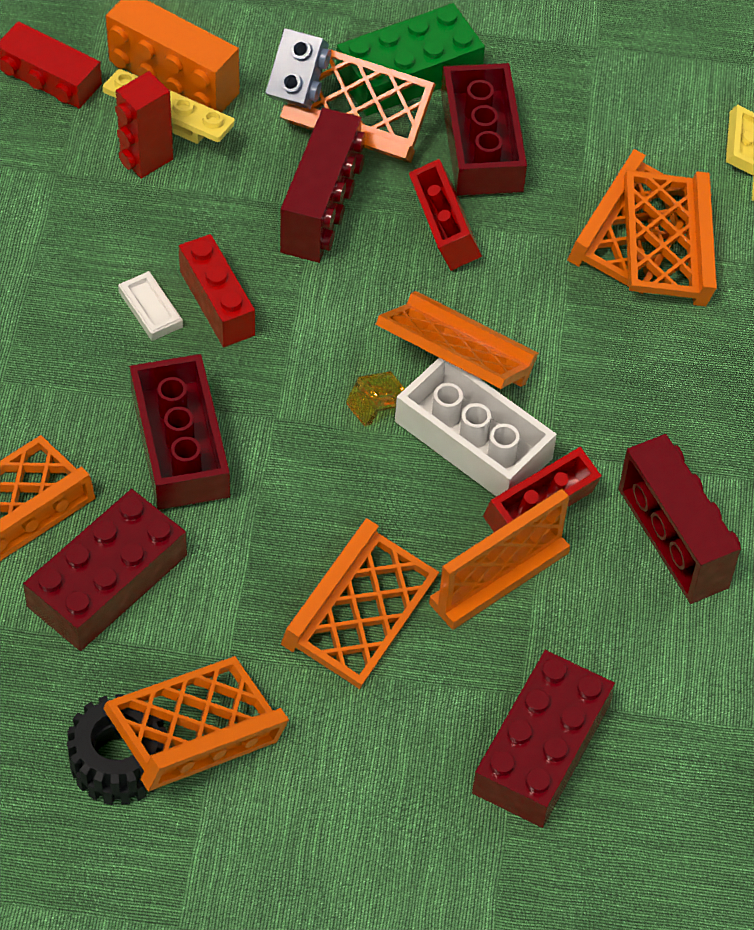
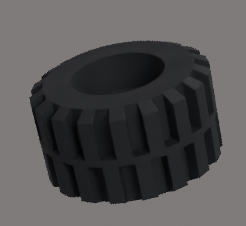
[67,694,167,805]

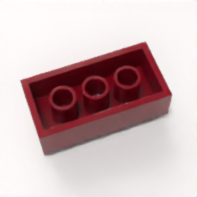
[441,63,527,196]
[280,107,366,263]
[129,354,230,510]
[618,433,741,604]
[23,488,187,652]
[472,650,615,828]

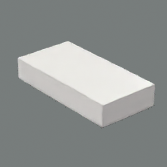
[118,271,183,341]

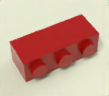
[0,21,102,109]
[115,71,173,179]
[409,158,482,271]
[179,234,255,348]
[483,446,602,532]

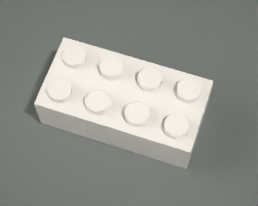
[395,358,557,497]

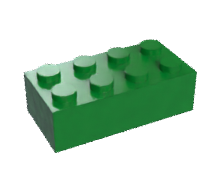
[336,3,485,116]

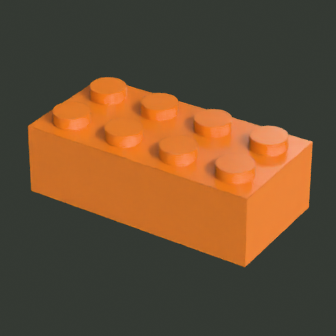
[106,0,240,113]

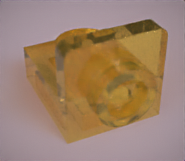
[346,371,405,426]

